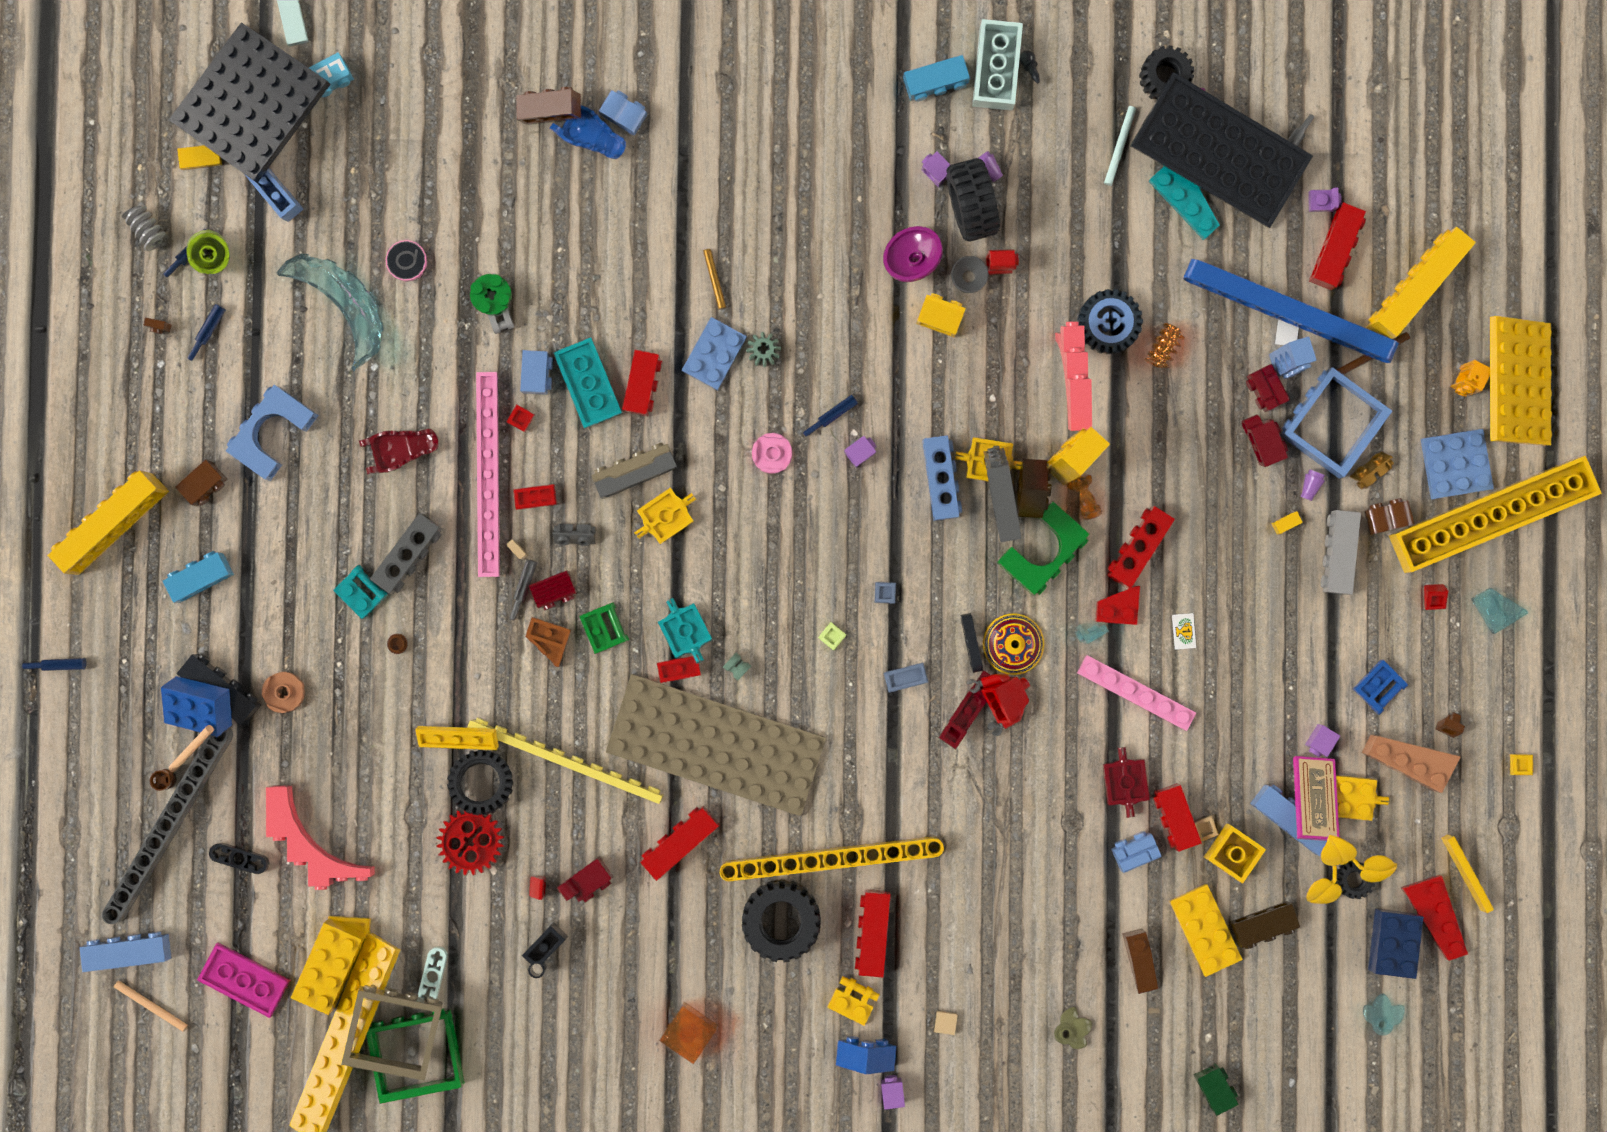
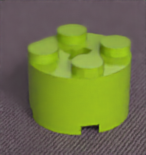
[186,230,230,274]

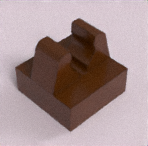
[1435,712,1465,738]

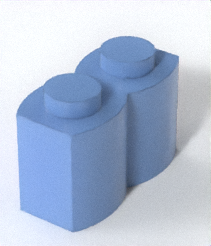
[599,90,647,136]

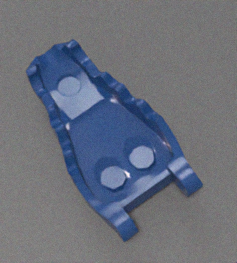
[549,105,626,160]

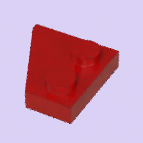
[1095,586,1140,625]

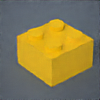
[1204,823,1266,884]

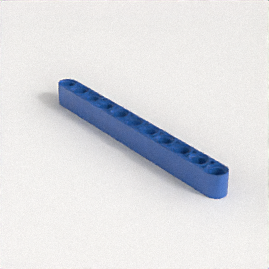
[1183,259,1399,363]

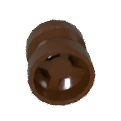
[150,769,177,791]

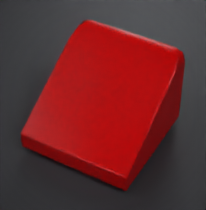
[1424,584,1449,610]
[529,876,546,900]

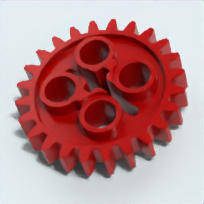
[436,810,504,875]

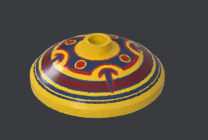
[983,614,1044,675]

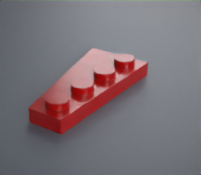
[1401,875,1468,961]

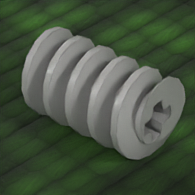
[122,205,166,251]

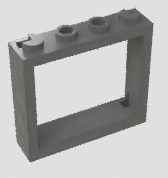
[983,446,1022,542]

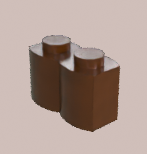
[1365,498,1414,535]

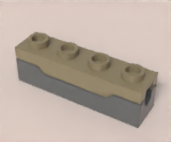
[591,443,678,499]

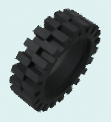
[447,750,513,816]

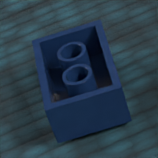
[1368,908,1423,979]

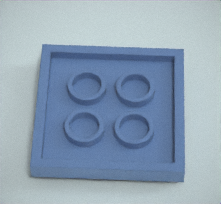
[1420,429,1494,499]

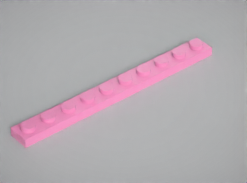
[476,372,500,577]

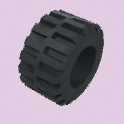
[1139,45,1195,99]

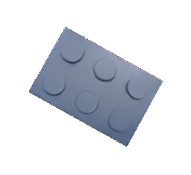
[682,317,747,391]

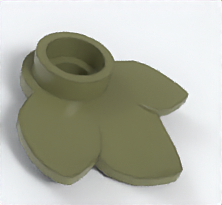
[1054,1007,1093,1049]

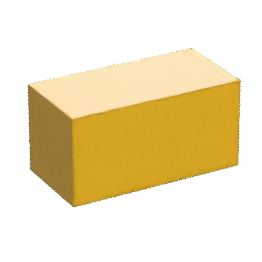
[1271,511,1303,535]

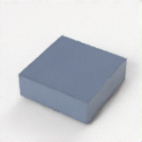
[874,582,896,604]

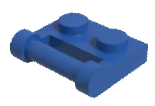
[1353,660,1408,715]

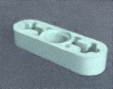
[418,946,448,999]

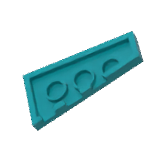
[1148,167,1220,240]

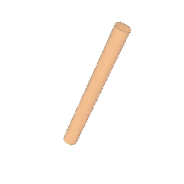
[169,725,214,772]
[114,980,188,1032]

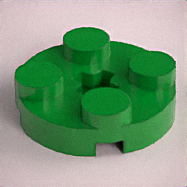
[470,274,512,316]

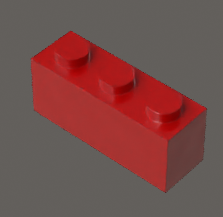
[622,350,663,417]
[1153,783,1202,852]

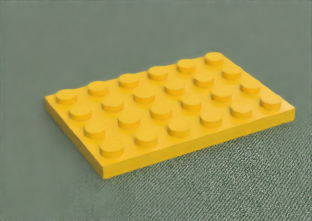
[1490,316,1552,446]

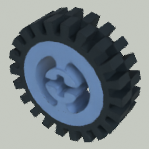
[1077,289,1143,354]

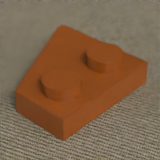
[525,617,571,667]

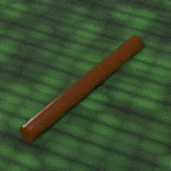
[1336,332,1410,375]

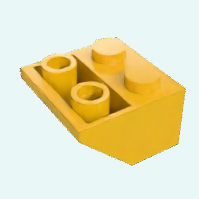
[916,293,966,337]

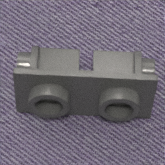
[553,524,596,546]

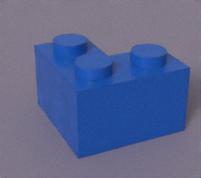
[836,1036,896,1075]

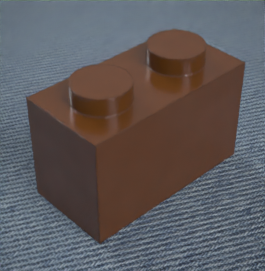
[175,459,228,507]

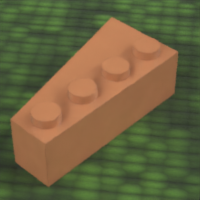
[1361,735,1461,793]

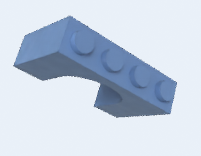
[225,385,319,481]

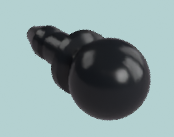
[1019,50,1040,84]

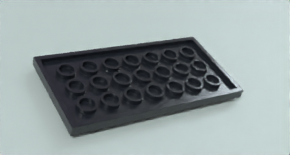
[1130,73,1313,228]

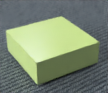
[818,622,846,650]

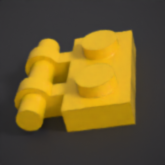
[827,976,880,1026]

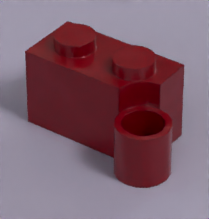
[1241,414,1288,467]
[557,857,614,903]

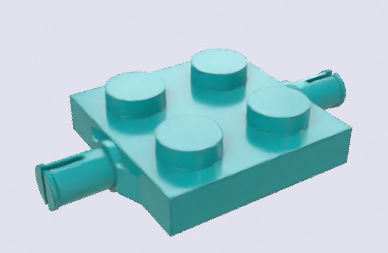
[658,598,713,664]

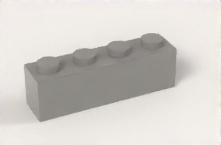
[1321,510,1361,595]

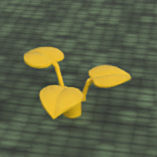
[1306,835,1397,904]

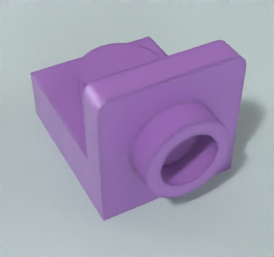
[1308,188,1341,212]

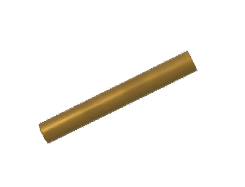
[703,249,726,310]

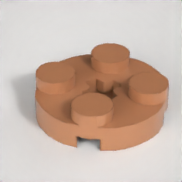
[262,672,305,713]

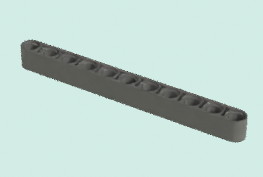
[102,727,233,924]

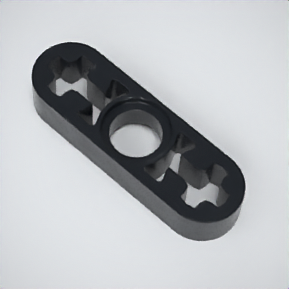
[960,613,983,673]
[209,843,270,874]

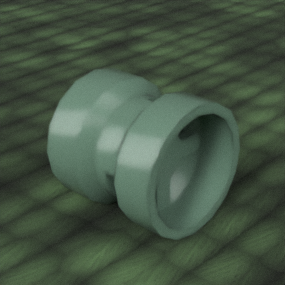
[723,652,751,681]

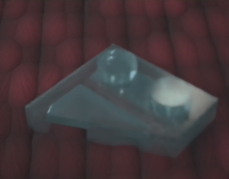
[1471,588,1528,634]

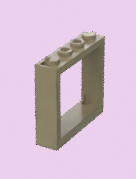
[341,985,443,1081]

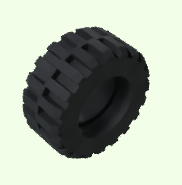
[946,158,1000,242]
[742,880,821,963]

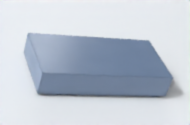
[884,663,928,693]

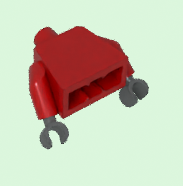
[966,674,1030,736]

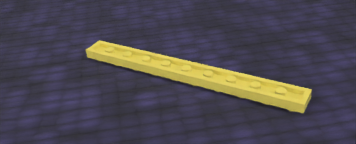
[467,718,663,804]

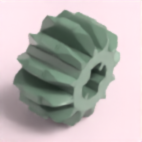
[746,332,781,367]

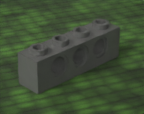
[370,513,442,594]

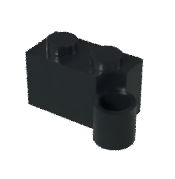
[522,922,568,979]

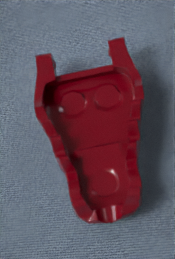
[359,429,439,475]

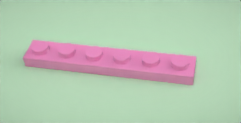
[1077,655,1196,731]

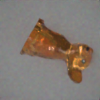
[1066,475,1102,520]

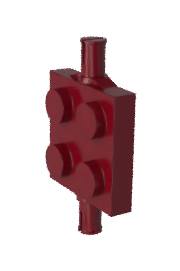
[1103,747,1150,818]

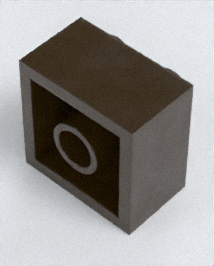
[1017,458,1052,518]

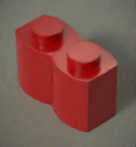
[986,249,1019,275]

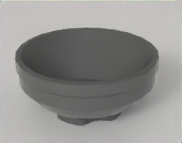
[951,256,988,293]

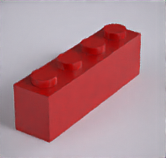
[1309,202,1366,290]
[640,806,720,881]
[855,890,890,978]

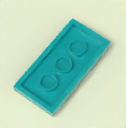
[554,337,623,429]

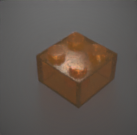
[659,1002,718,1064]

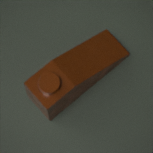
[1122,928,1158,994]

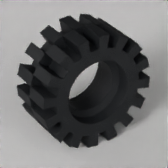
[1335,860,1375,899]

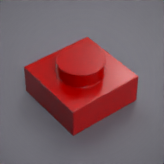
[506,404,535,432]

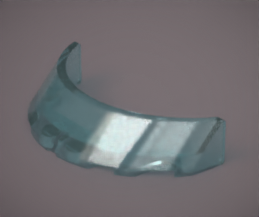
[276,254,383,372]

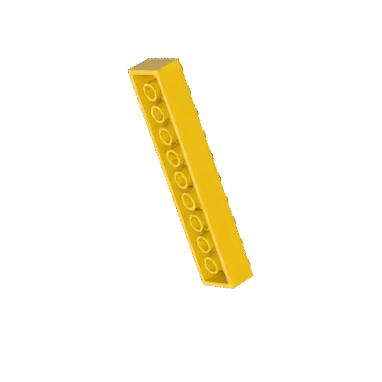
[1388,456,1602,573]

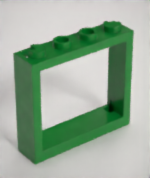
[366,1008,465,1104]

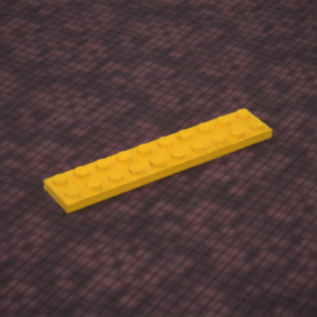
[289,933,401,1132]

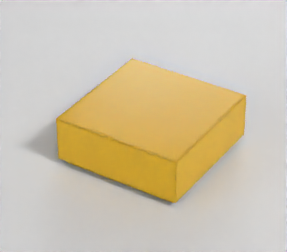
[1510,754,1533,775]

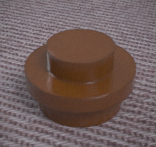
[387,634,408,654]

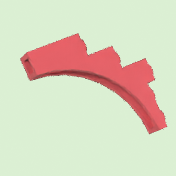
[1055,321,1092,431]
[266,785,375,890]

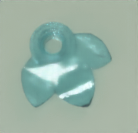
[1363,993,1405,1036]

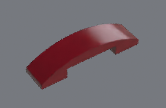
[938,670,990,750]

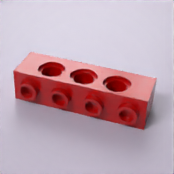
[1107,506,1175,589]

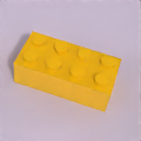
[291,918,367,1015]

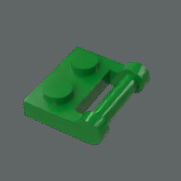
[579,602,629,654]

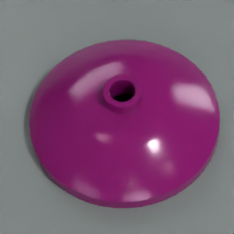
[883,226,943,282]

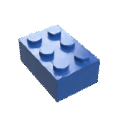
[161,676,232,737]

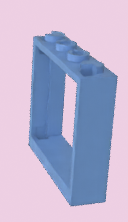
[1280,367,1392,479]

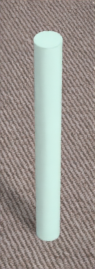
[1104,106,1136,186]

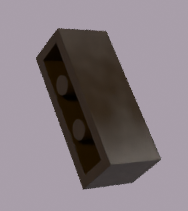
[1229,901,1300,949]

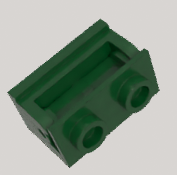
[1193,1063,1239,1116]

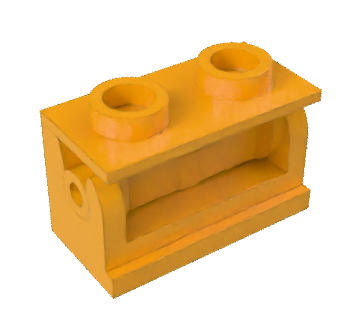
[1450,360,1490,397]

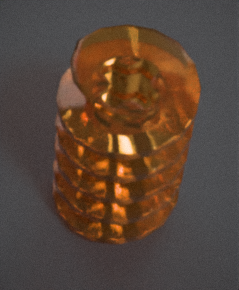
[1144,323,1185,369]

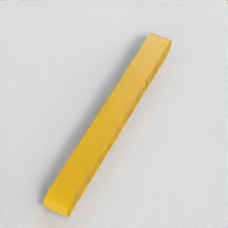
[720,837,944,881]

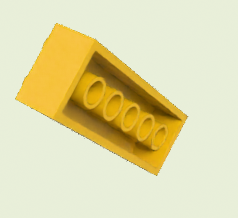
[1366,227,1476,339]
[1047,427,1110,485]
[47,470,170,575]

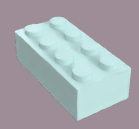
[972,19,1023,111]

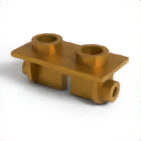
[1349,451,1394,490]

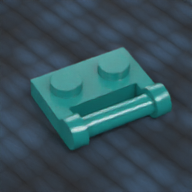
[333,564,388,619]

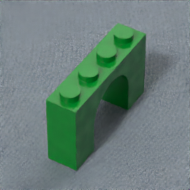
[996,501,1090,596]

